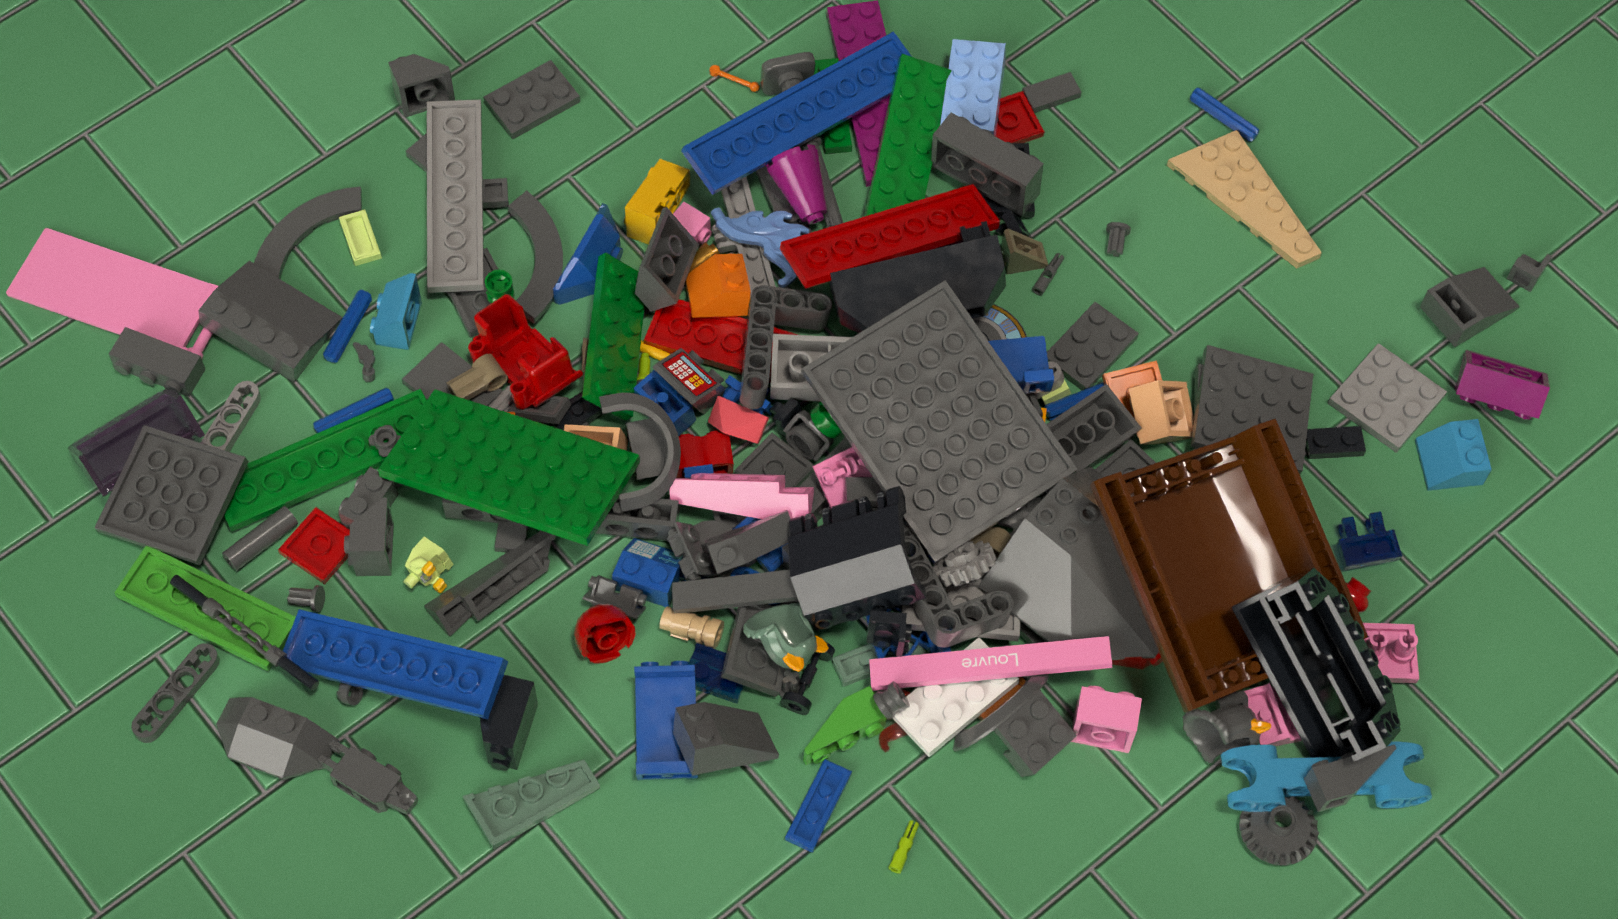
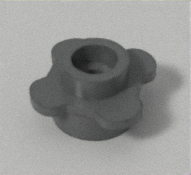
[369,425,401,457]

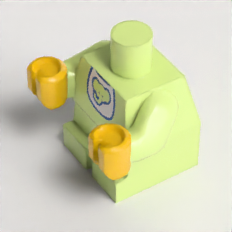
[403,537,454,593]

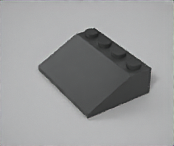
[198,260,343,383]

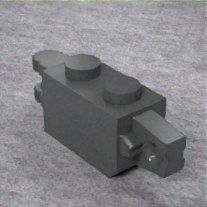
[317,740,418,815]

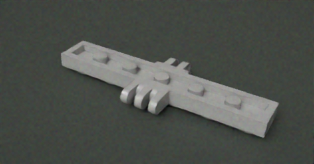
[712,177,776,300]

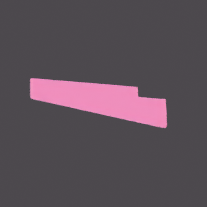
[669,473,814,519]

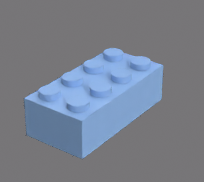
[940,39,1006,136]

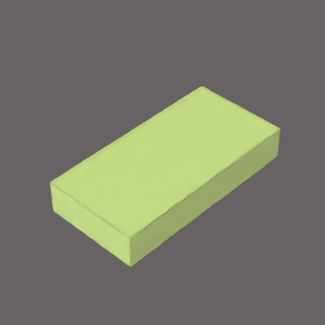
[339,209,382,266]

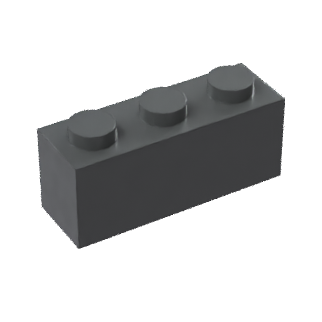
[109,327,206,397]

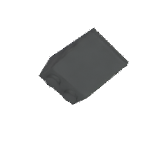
[673,702,779,776]

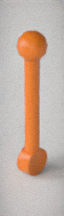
[709,65,760,92]

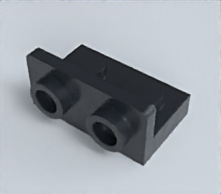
[866,610,912,657]

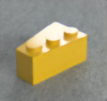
[624,159,690,245]

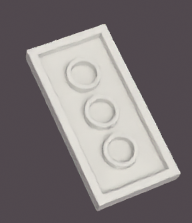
[893,638,1019,757]

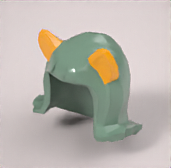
[743,602,829,672]

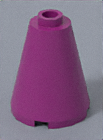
[766,144,827,224]

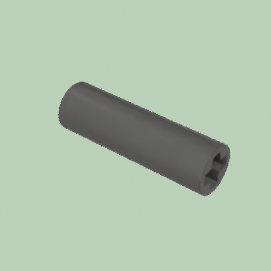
[222,506,298,571]

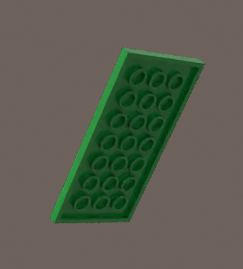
[378,389,640,546]

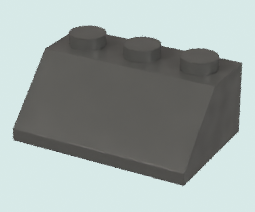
[635,207,699,312]

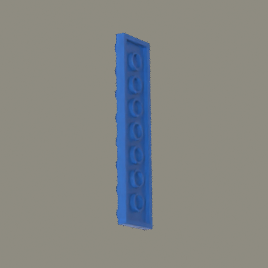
[283,609,508,719]

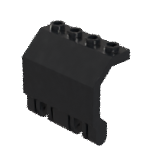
[788,486,926,630]

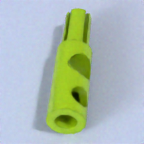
[888,820,919,874]

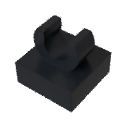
[996,210,1032,238]
[769,398,803,438]

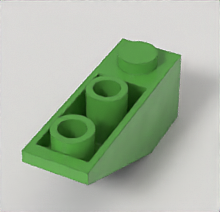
[803,686,887,765]

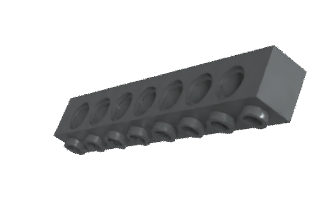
[442,497,679,541]

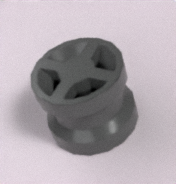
[873,681,910,720]

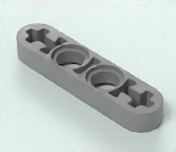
[200,381,261,452]

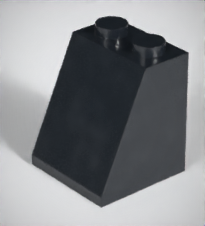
[480,675,538,771]

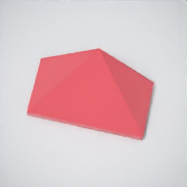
[708,396,769,444]

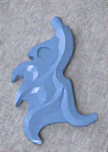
[711,207,809,288]

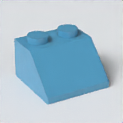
[370,273,422,350]
[1415,419,1492,491]

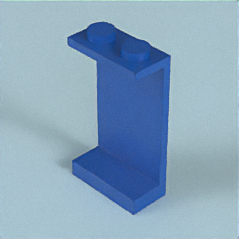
[634,661,698,780]

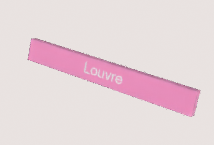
[869,636,1112,691]

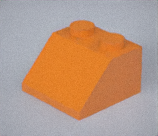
[685,253,751,317]

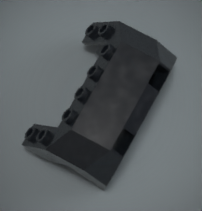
[829,221,1006,333]
[1231,568,1401,761]

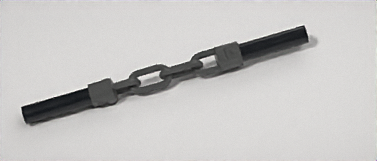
[170,575,319,691]

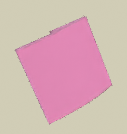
[1244,683,1302,746]

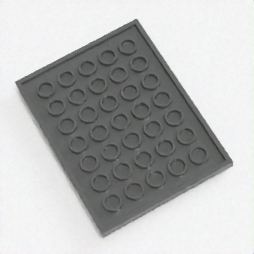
[801,280,1078,564]

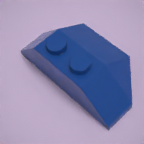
[553,203,623,305]

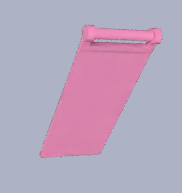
[6,228,218,358]

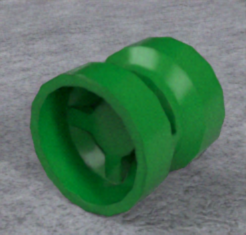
[484,269,515,304]

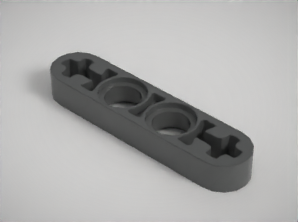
[131,643,220,743]

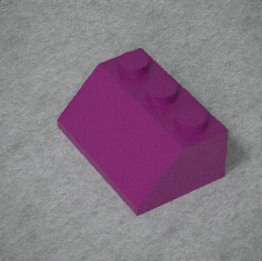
[1455,350,1550,420]

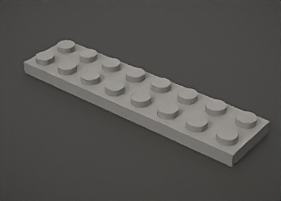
[427,99,484,293]

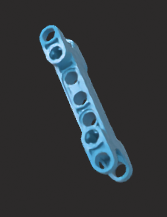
[1221,741,1432,812]

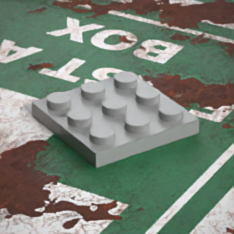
[1328,343,1447,453]

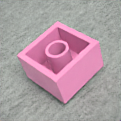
[1071,686,1142,753]

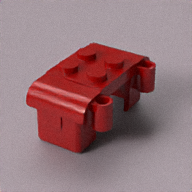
[468,294,583,409]

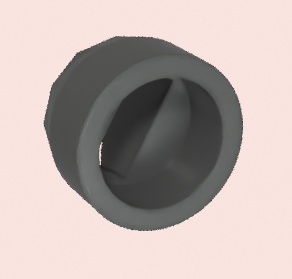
[336,683,363,705]

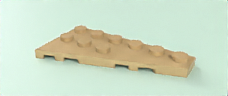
[1167,130,1322,269]

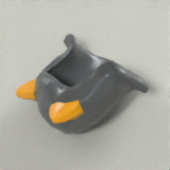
[1183,704,1271,764]

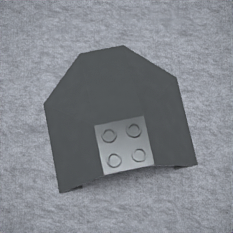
[979,466,1159,660]

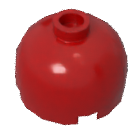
[574,604,636,663]

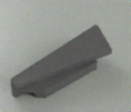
[424,531,556,636]

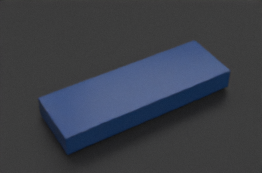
[785,759,852,853]

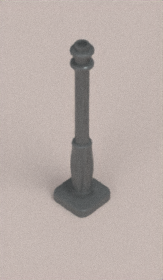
[760,52,843,227]

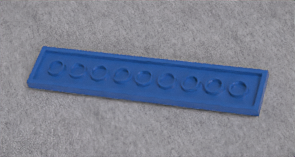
[681,31,912,195]

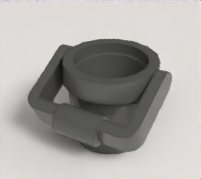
[783,410,834,462]

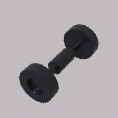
[781,641,835,715]

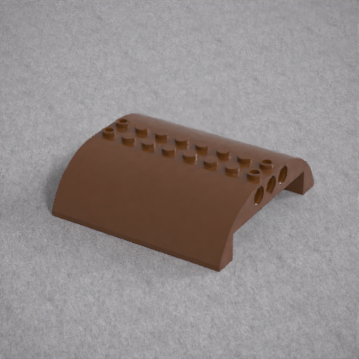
[1090,418,1369,713]

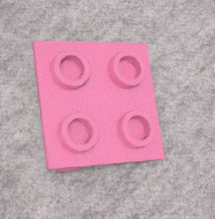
[813,447,873,509]

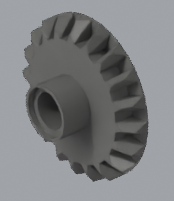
[1239,796,1319,865]

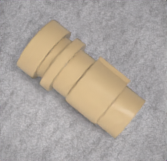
[660,607,724,649]

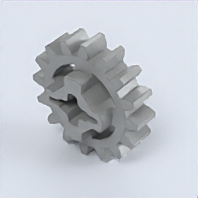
[933,541,996,587]

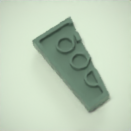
[463,760,600,849]

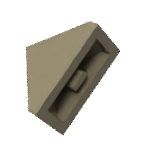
[1001,229,1048,274]

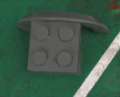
[599,393,681,512]
[953,674,1077,777]

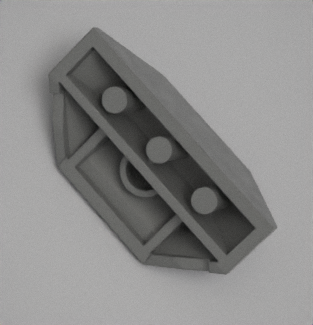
[216,697,339,780]

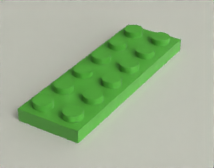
[114,546,296,672]

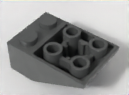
[1420,267,1520,347]

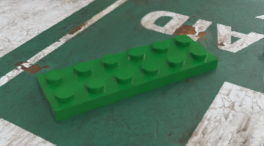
[582,252,645,421]

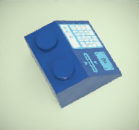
[612,538,683,607]

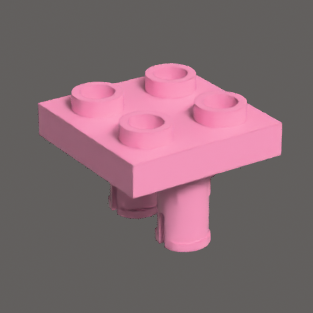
[1363,623,1419,683]

